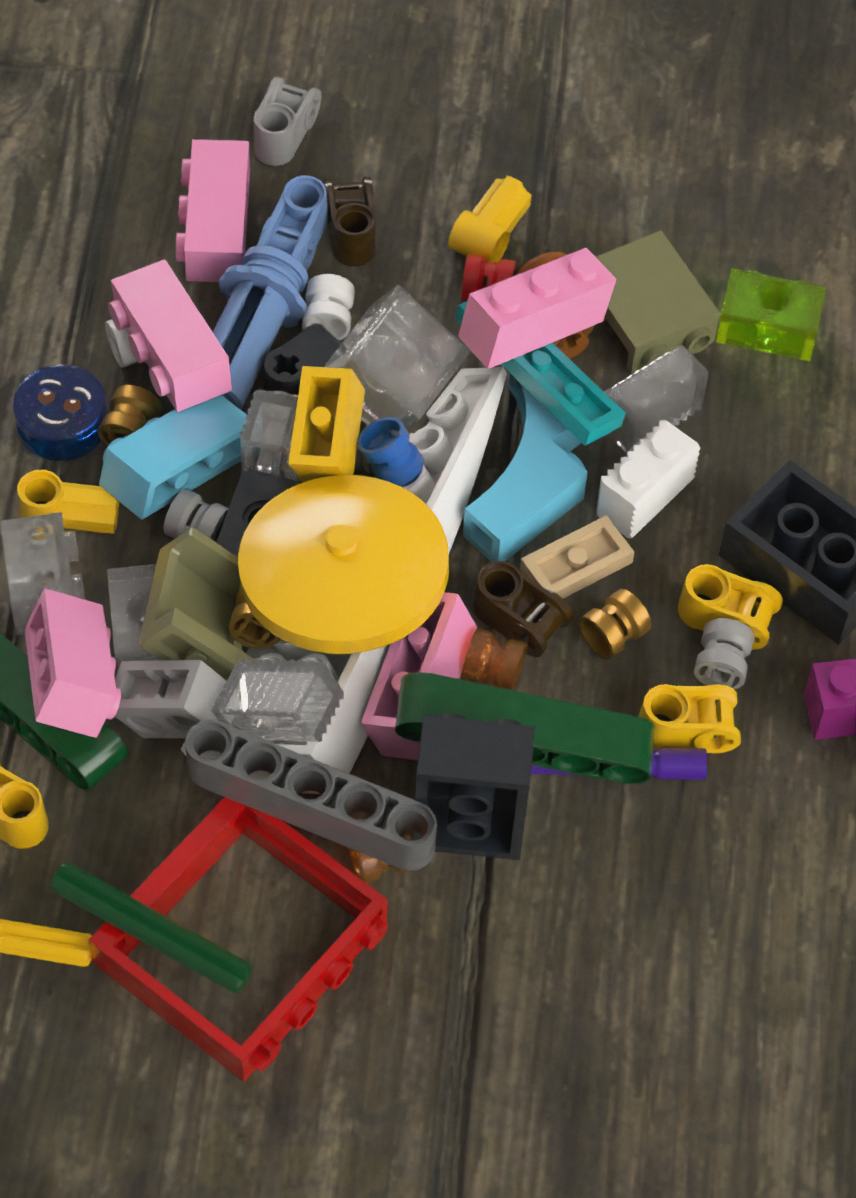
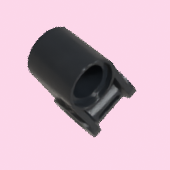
[263,323,355,411]

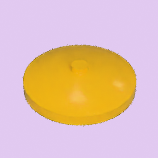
[238,475,449,654]

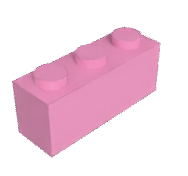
[176,139,250,282]
[458,248,617,369]
[108,259,232,412]
[24,588,121,738]
[361,593,478,760]

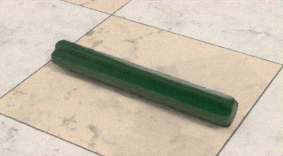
[51,862,252,993]

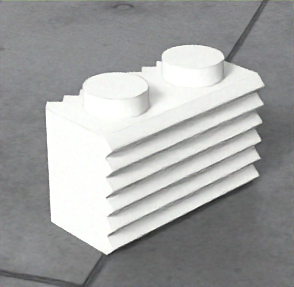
[596,420,701,538]

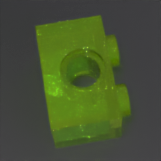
[716,268,826,361]

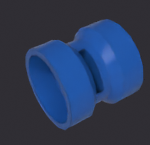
[357,417,424,486]

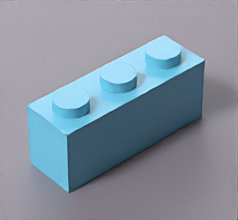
[99,395,255,520]

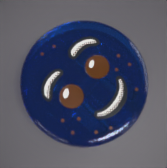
[13,364,108,461]

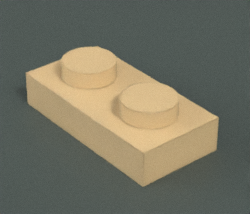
[520,515,634,599]

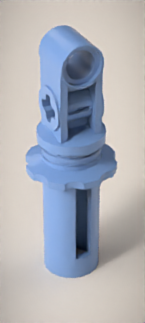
[213,175,328,410]

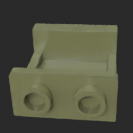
[596,230,720,375]
[138,528,257,688]

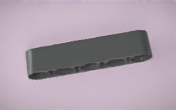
[185,720,437,871]

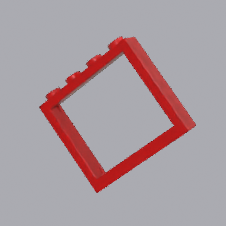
[88,797,389,1082]

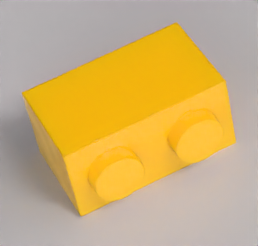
[288,366,365,483]

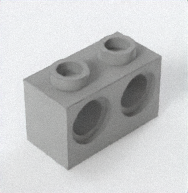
[115,660,239,738]

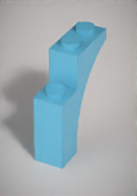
[463,374,588,562]

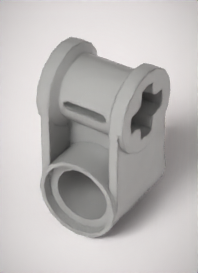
[254,76,322,166]

